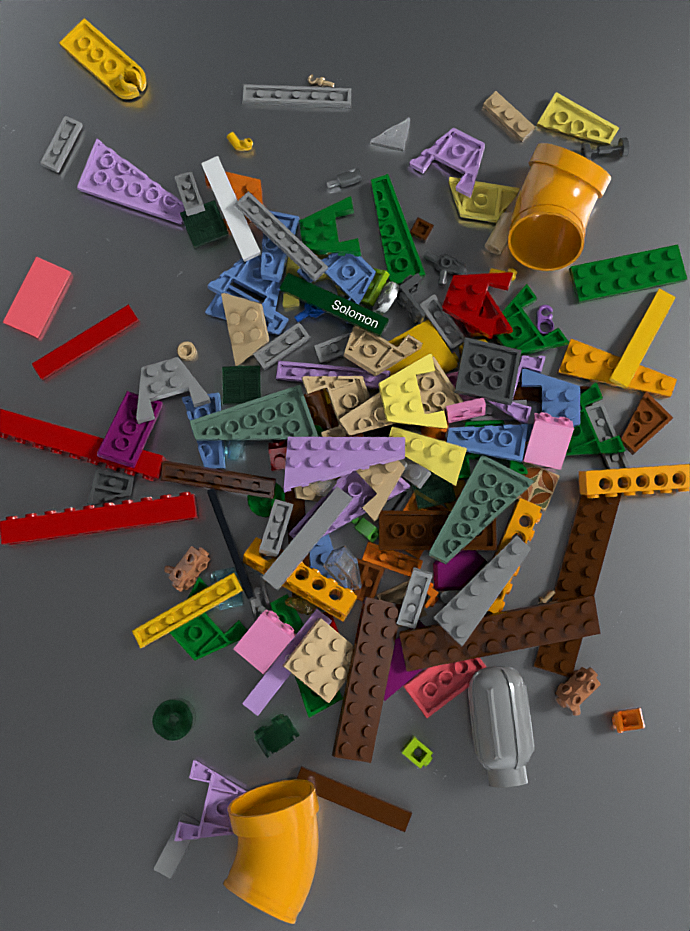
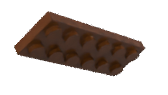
[379,510,497,551]

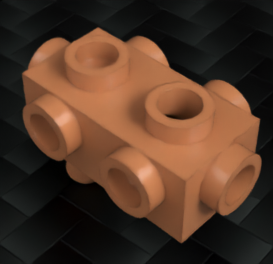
[164,546,211,592]
[555,666,601,716]

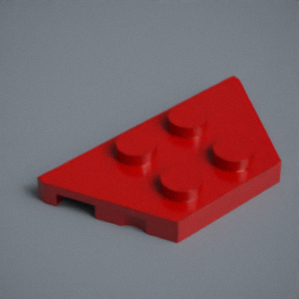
[462,291,513,337]

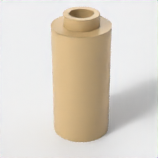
[485,212,513,255]

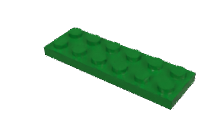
[569,244,687,304]

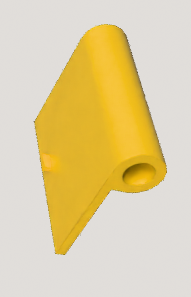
[387,319,459,376]

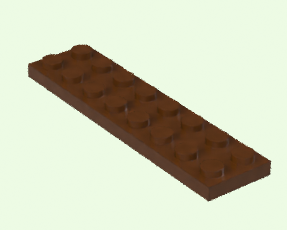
[332,597,401,763]

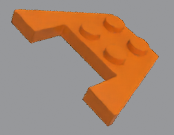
[205,172,263,233]

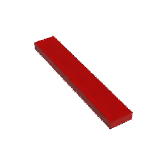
[32,304,139,380]

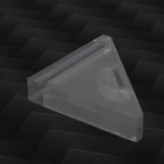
[370,118,411,152]

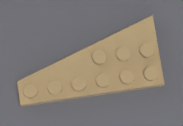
[338,357,464,436]

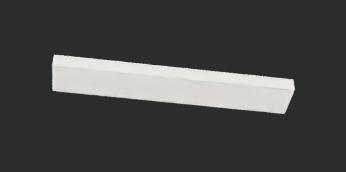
[201,156,261,262]

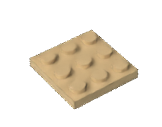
[282,618,354,703]

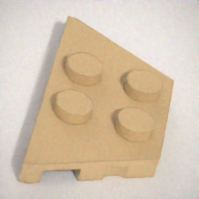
[221,293,269,366]

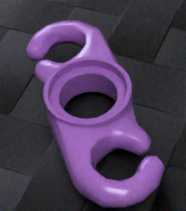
[536,305,554,336]

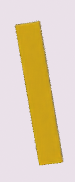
[609,288,676,389]
[132,573,244,648]

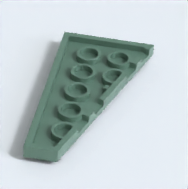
[190,385,318,441]
[428,455,534,564]

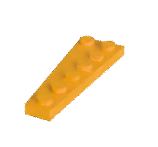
[557,339,677,398]

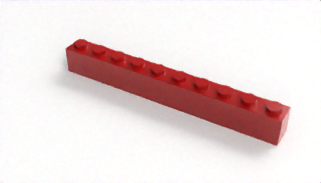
[0,409,166,482]
[0,492,199,546]

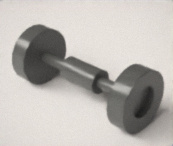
[581,137,629,160]

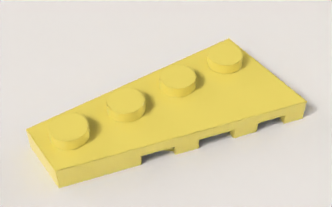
[536,92,619,145]
[389,426,467,486]

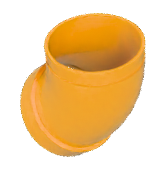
[508,143,611,271]
[223,779,319,924]

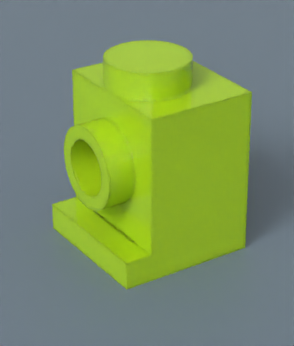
[401,735,433,769]

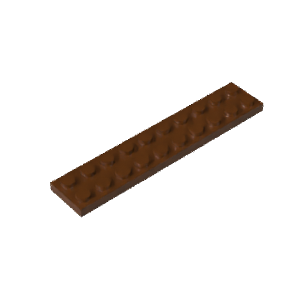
[533,485,622,678]
[399,594,601,672]

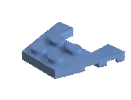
[297,253,376,324]
[208,255,284,323]
[522,369,580,442]

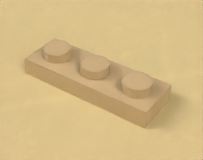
[483,91,535,142]

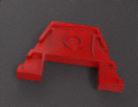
[442,272,513,339]

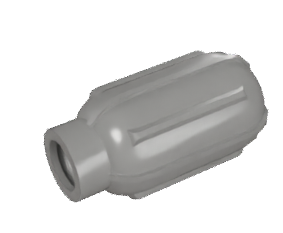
[468,666,535,788]

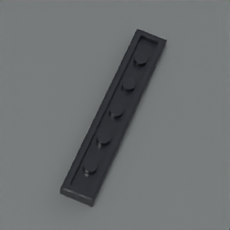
[207,488,256,601]

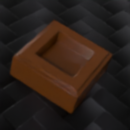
[410,217,434,243]

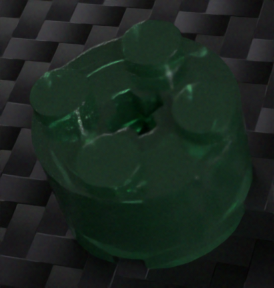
[152,698,196,741]
[254,714,300,758]

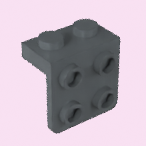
[397,273,426,324]

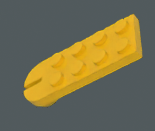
[59,18,147,100]

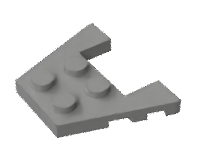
[136,357,211,424]

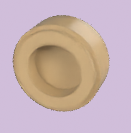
[177,341,197,361]

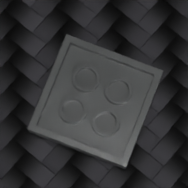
[454,337,522,405]

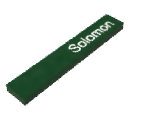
[279,273,389,337]

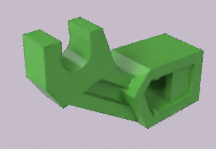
[350,517,379,543]

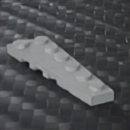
[433,536,531,647]

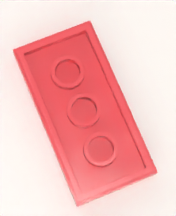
[3,256,71,339]
[403,658,486,718]

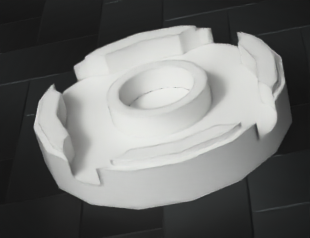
[372,281,399,315]

